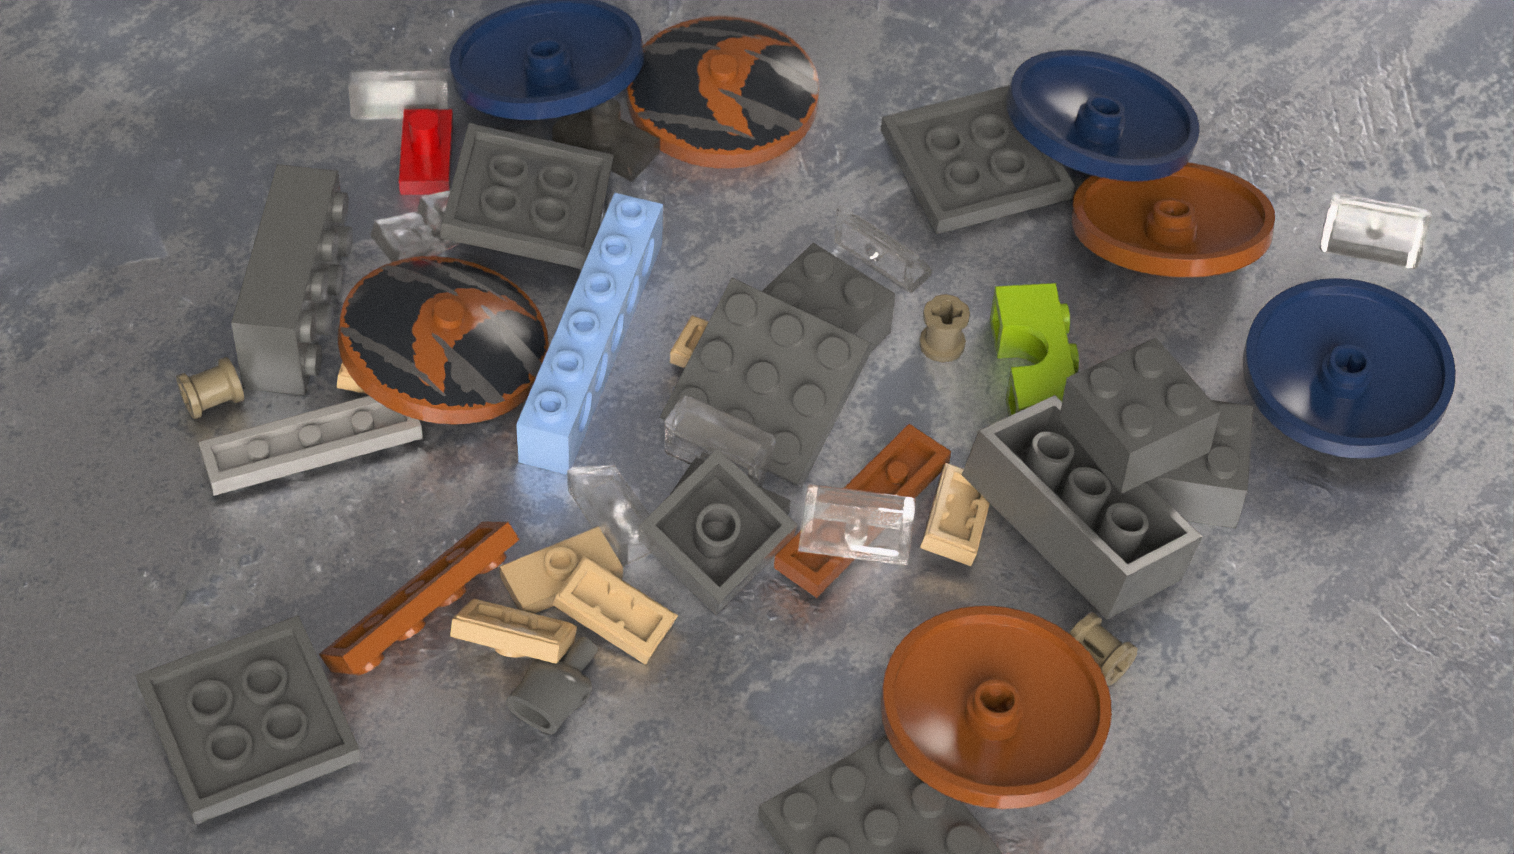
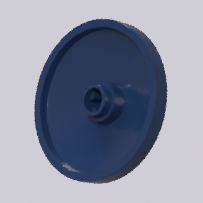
[449,0,644,120]
[1006,50,1200,181]
[1243,278,1456,459]

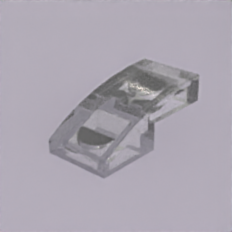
[370,191,460,262]

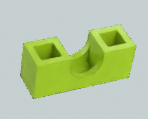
[990,283,1079,416]

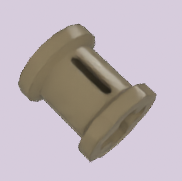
[919,294,970,363]
[176,357,244,420]
[1069,613,1138,686]

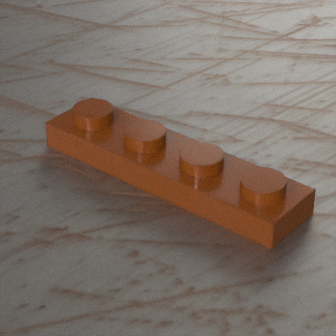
[774,424,951,598]
[319,521,520,676]

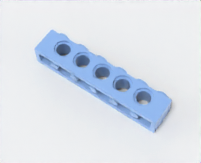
[516,193,663,475]

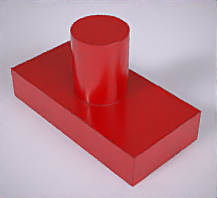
[399,109,453,195]

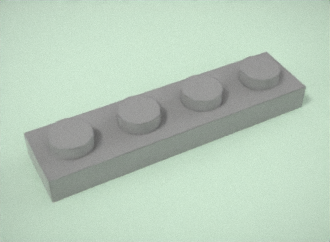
[198,396,423,496]

